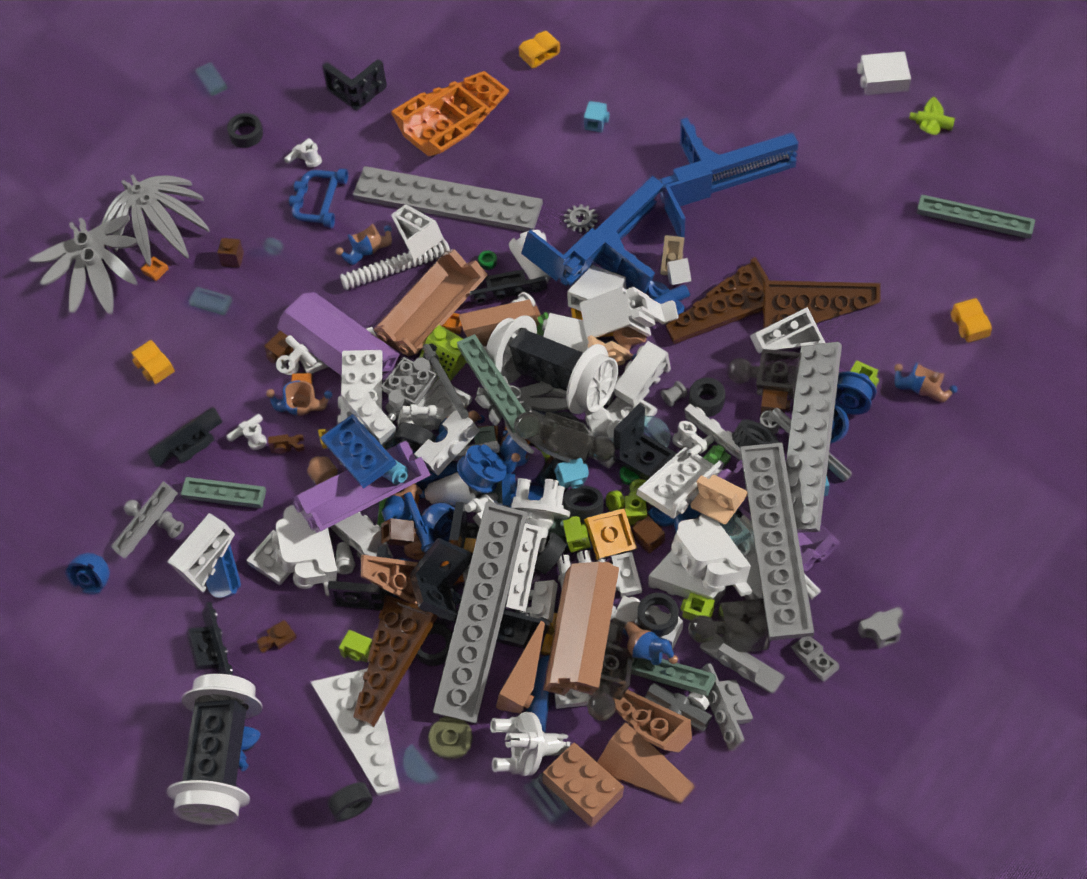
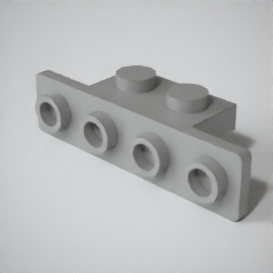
[700,631,784,694]
[701,663,753,751]

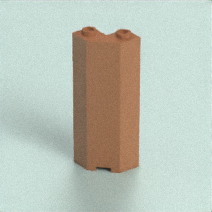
[373,249,488,356]
[543,562,619,696]

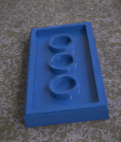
[320,414,397,489]

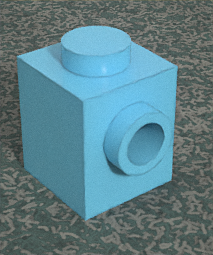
[584,101,610,133]
[554,458,589,489]

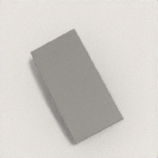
[792,637,839,682]

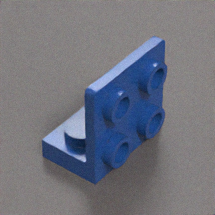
[502,472,544,507]

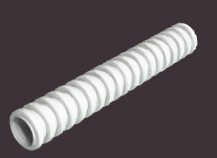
[340,239,450,291]

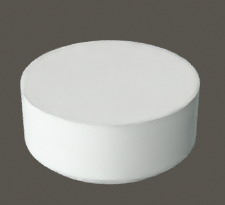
[687,692,709,711]

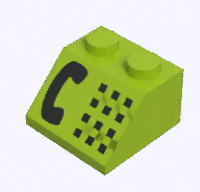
[419,325,467,381]

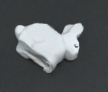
[584,407,621,441]

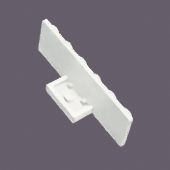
[338,350,383,465]

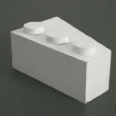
[167,513,235,593]

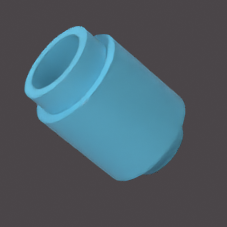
[382,459,408,485]

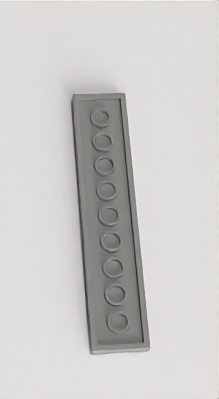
[353,166,543,232]
[786,342,842,533]
[740,443,814,640]
[433,502,528,724]

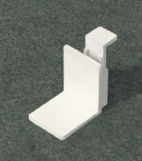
[580,287,678,339]

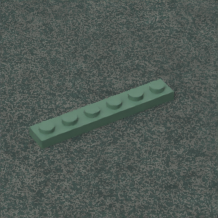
[916,194,1035,239]
[457,334,532,433]

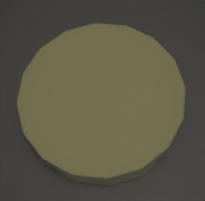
[428,716,473,760]

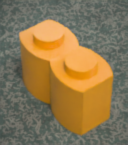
[519,31,560,68]
[951,298,992,342]
[131,340,175,385]

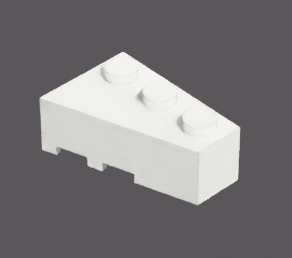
[391,204,444,260]
[750,307,825,353]
[614,341,671,407]
[331,512,393,559]
[648,550,726,605]

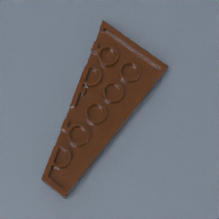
[666,257,769,344]
[763,280,881,328]
[353,594,438,727]

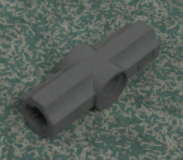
[645,683,712,733]

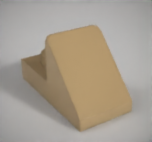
[660,235,685,275]

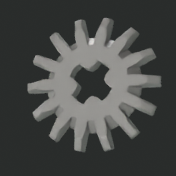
[564,204,598,233]

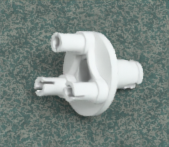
[511,478,570,553]
[490,712,570,776]

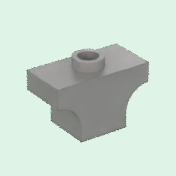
[858,607,903,649]

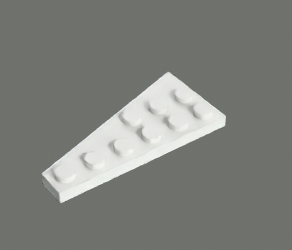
[311,668,400,796]

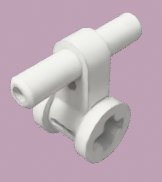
[284,138,322,167]
[276,335,317,375]
[227,414,267,450]
[672,421,714,458]

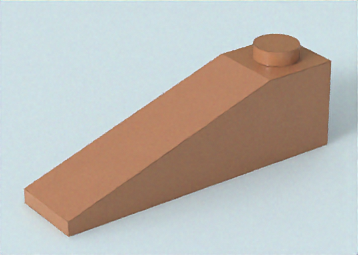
[361,555,418,605]
[496,621,545,713]
[606,686,692,753]
[597,723,695,804]

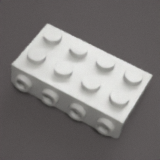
[636,447,724,519]

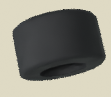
[689,377,726,417]

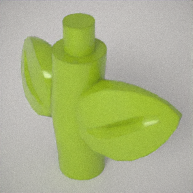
[909,96,955,135]

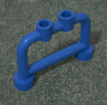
[289,168,349,228]

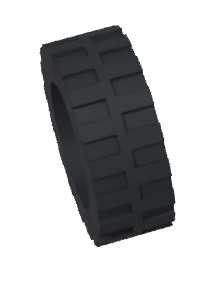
[732,419,779,448]

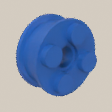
[835,371,877,415]
[457,444,507,493]

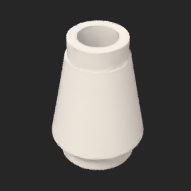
[335,542,355,574]

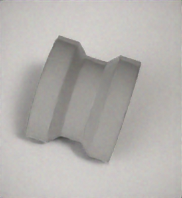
[760,410,780,434]

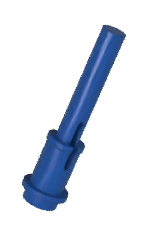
[404,492,435,554]

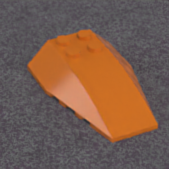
[391,71,509,156]

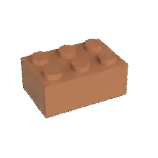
[542,742,624,828]

